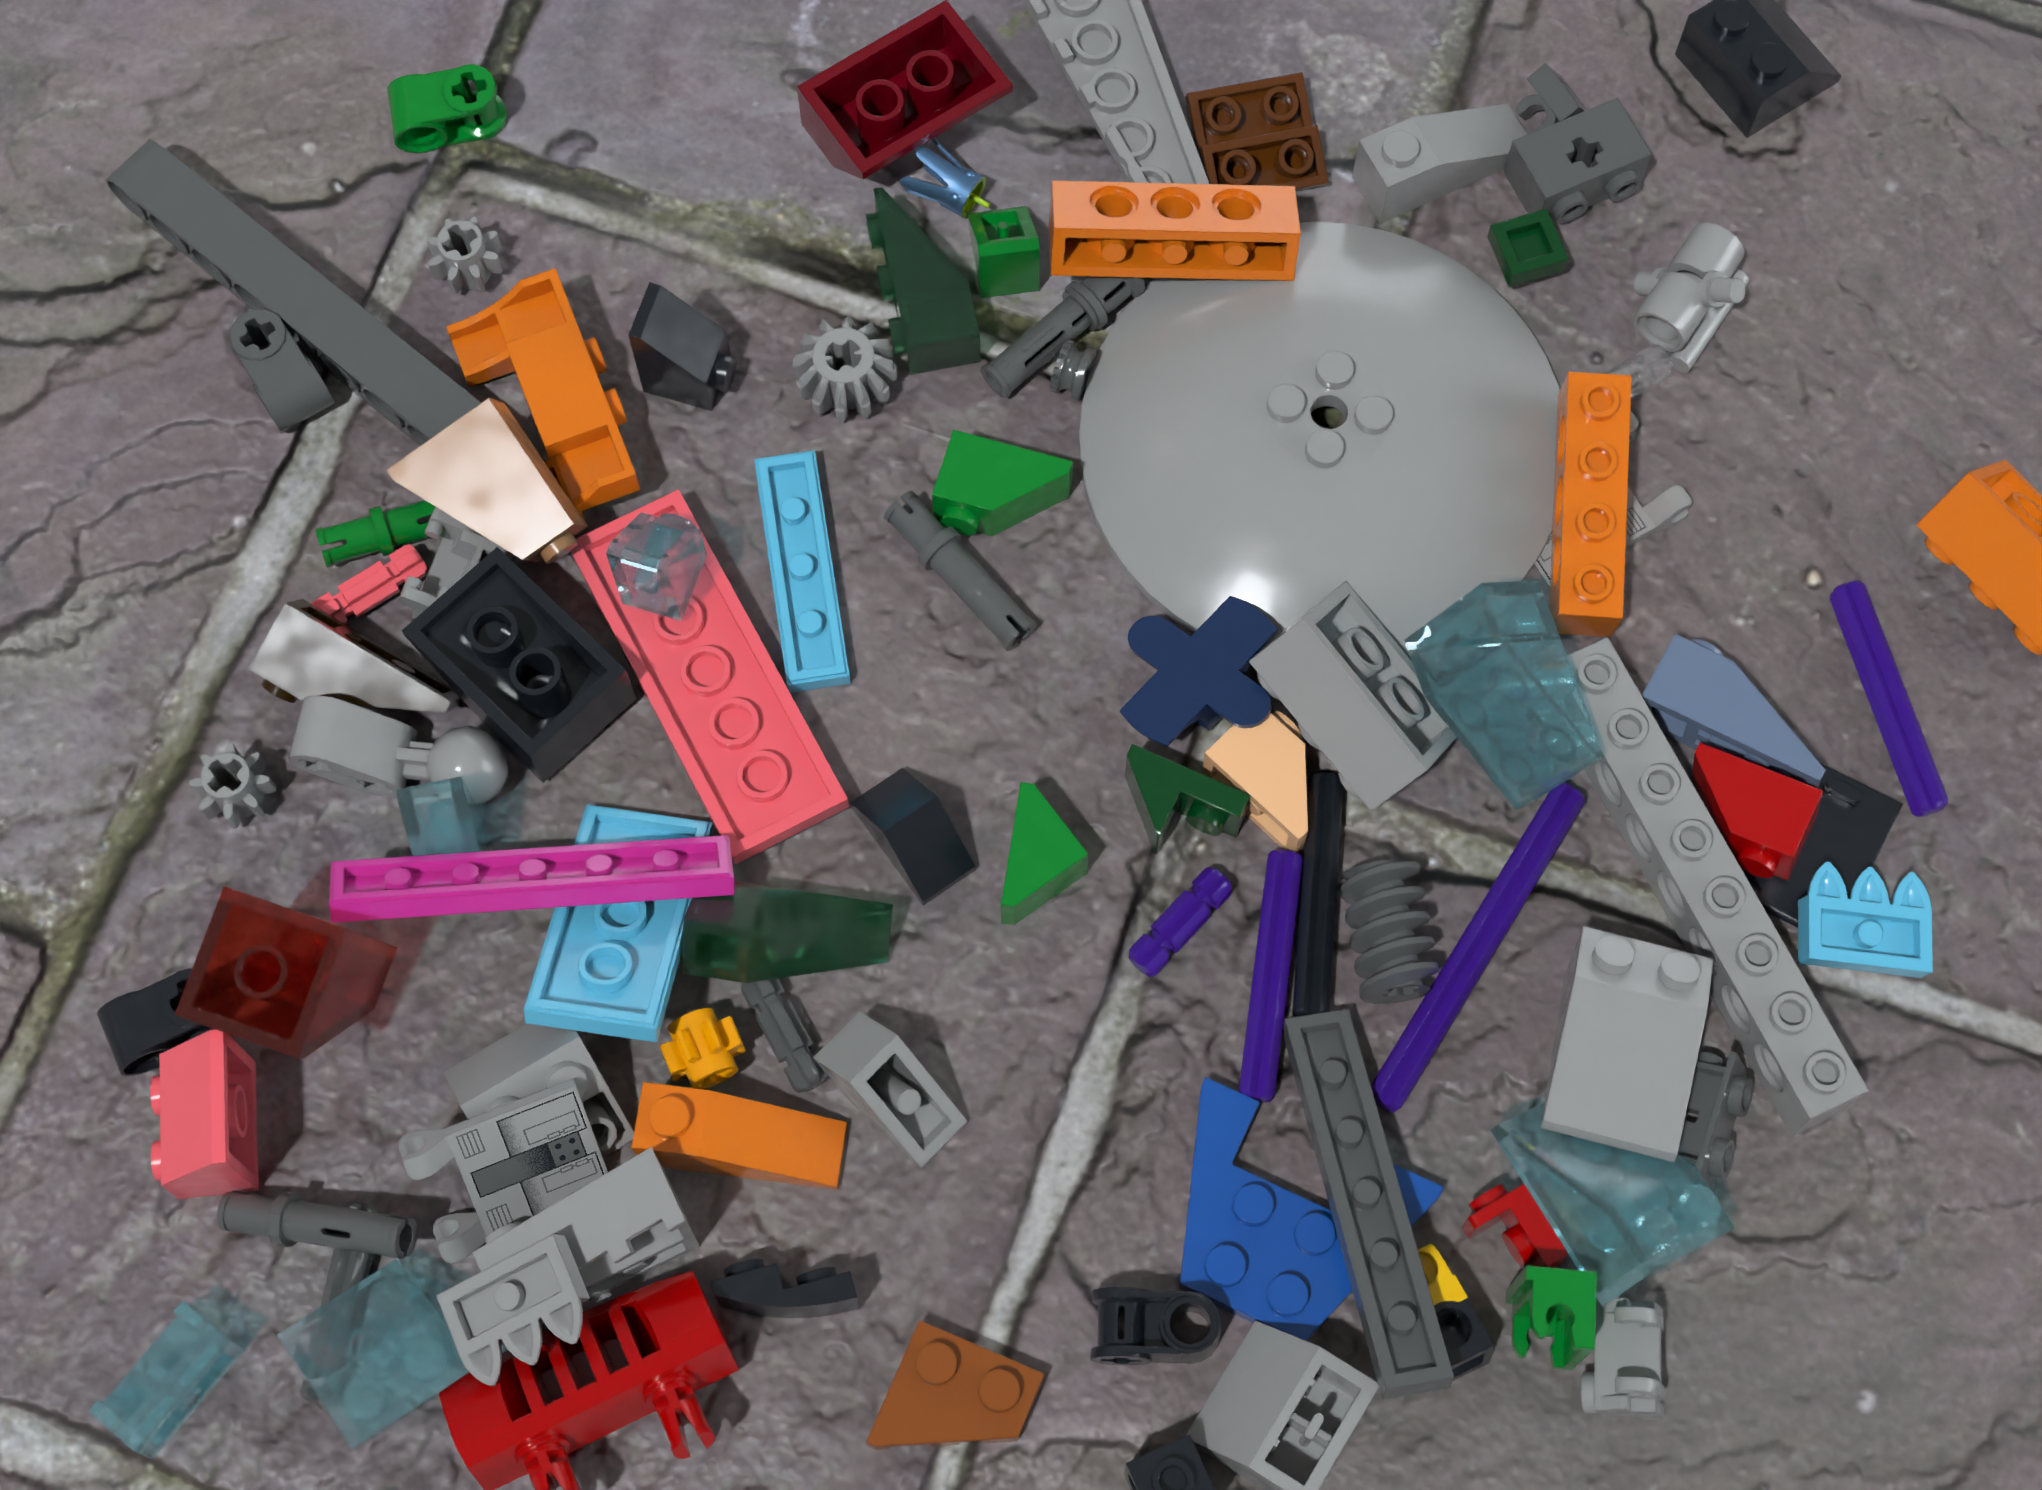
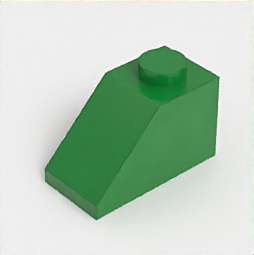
[932,430,1073,536]

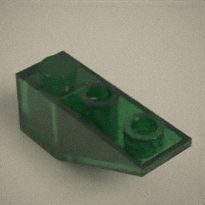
[865,187,981,375]
[681,881,893,983]

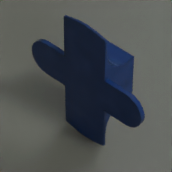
[1120,596,1278,747]

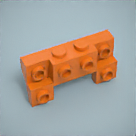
[446,268,640,521]

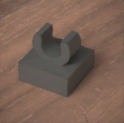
[1515,63,1588,132]

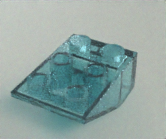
[1404,580,1604,809]

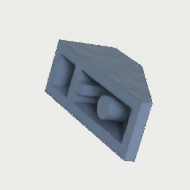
[1642,634,1826,788]

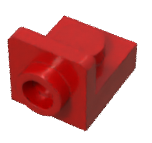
[1462,1183,1570,1268]

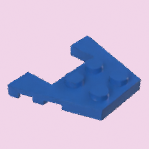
[1179,1077,1444,1341]

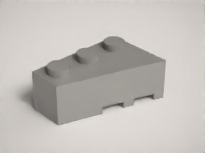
[472,1147,700,1324]

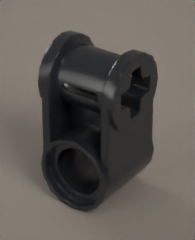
[97,968,237,1076]
[1090,1287,1221,1365]

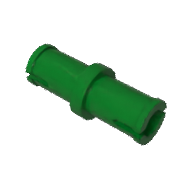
[315,500,444,568]

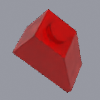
[1691,743,1823,881]

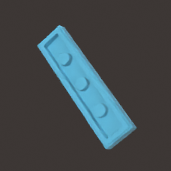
[754,450,851,693]

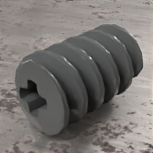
[1340,860,1440,1004]

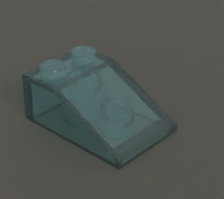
[1490,1103,1736,1307]

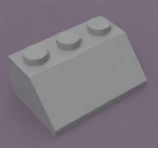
[1249,581,1466,811]

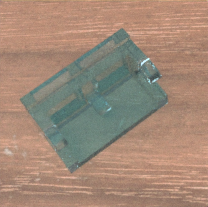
[88,1300,245,1459]

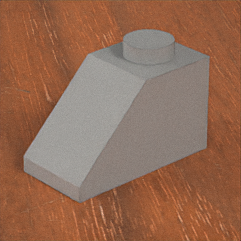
[813,1011,967,1168]

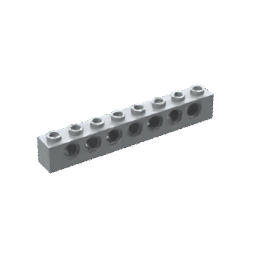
[1540,637,1869,1137]

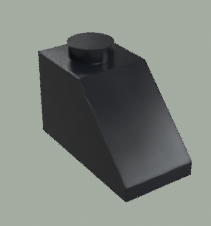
[628,282,737,411]

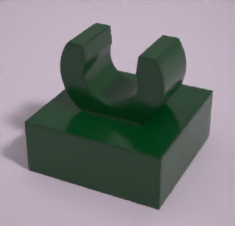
[1487,208,1569,287]

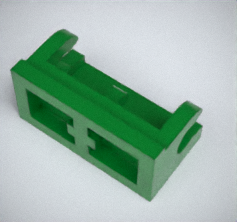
[1506,1266,1597,1371]

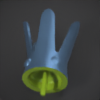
[899,137,990,218]

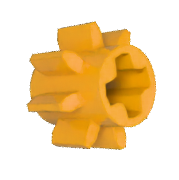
[659,1008,746,1089]

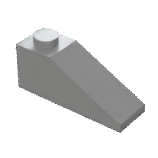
[1352,104,1528,224]

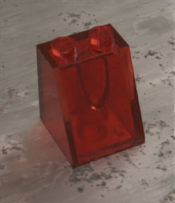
[175,886,398,1059]

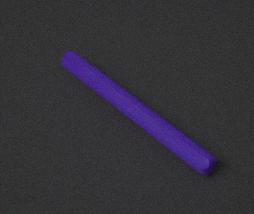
[1371,782,1585,1113]

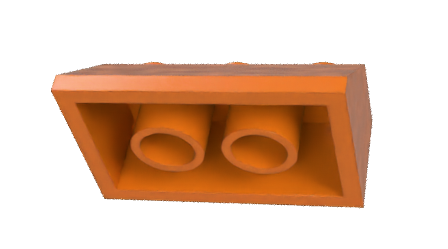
[1916,459,2042,655]

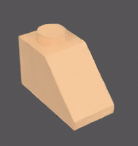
[1202,711,1308,854]

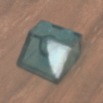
[277,1259,469,1452]

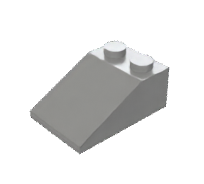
[1540,926,1714,1162]

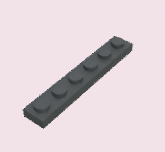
[1282,1009,1454,1400]

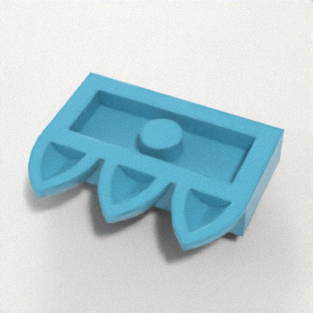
[1798,862,1933,978]

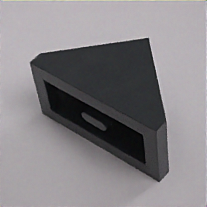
[850,768,976,906]

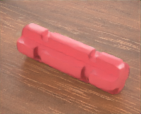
[311,544,428,625]

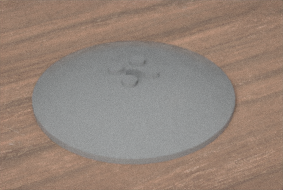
[1079,222,1560,659]

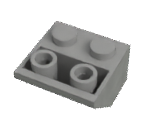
[444,1024,634,1158]
[1186,1321,1379,1490]

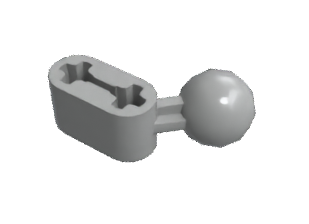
[288,695,508,807]

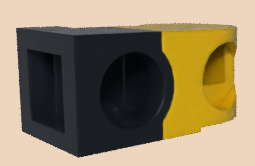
[1418,1243,1494,1381]

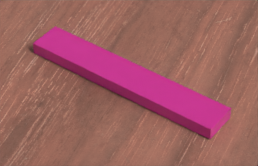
[329,835,734,923]

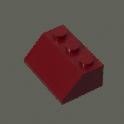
[797,0,1013,179]

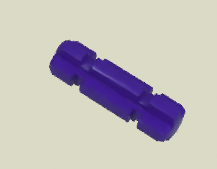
[1128,867,1232,977]

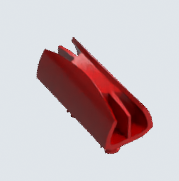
[439,1270,740,1490]

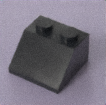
[1675,0,1841,138]

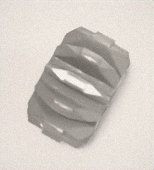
[793,315,897,424]

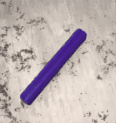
[1830,581,1948,817]
[1239,849,1303,1103]

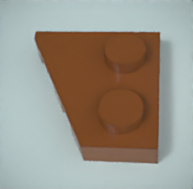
[866,1320,1045,1450]

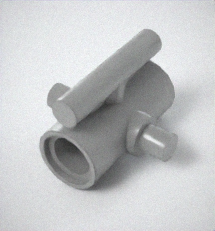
[1633,222,1749,373]

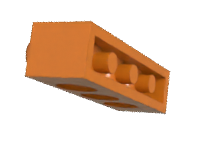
[1049,180,1301,281]
[1548,371,1632,637]

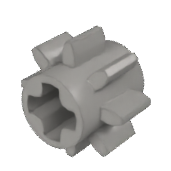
[427,216,503,294]
[189,743,276,829]

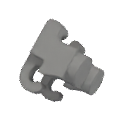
[399,507,514,619]
[1581,1298,1664,1420]

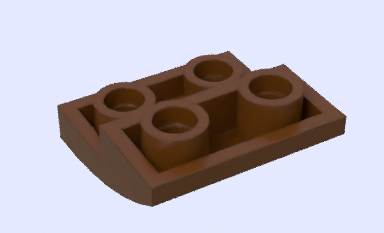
[1185,72,1329,191]

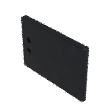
[1741,763,1903,928]

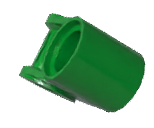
[387,64,507,153]

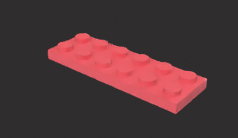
[570,489,849,865]

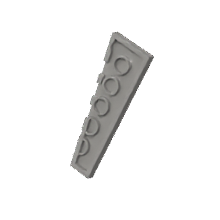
[1022,0,1209,184]

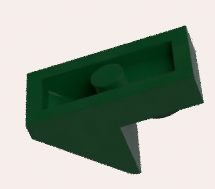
[1125,744,1250,854]

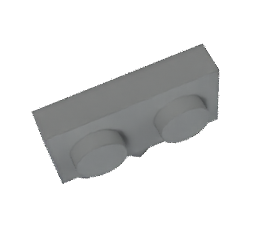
[436,1234,590,1386]

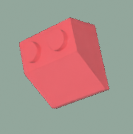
[150,1029,259,1199]

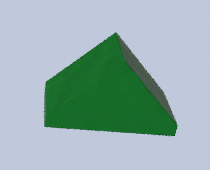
[967,206,1040,299]
[1001,782,1088,925]

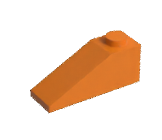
[631,1082,847,1190]

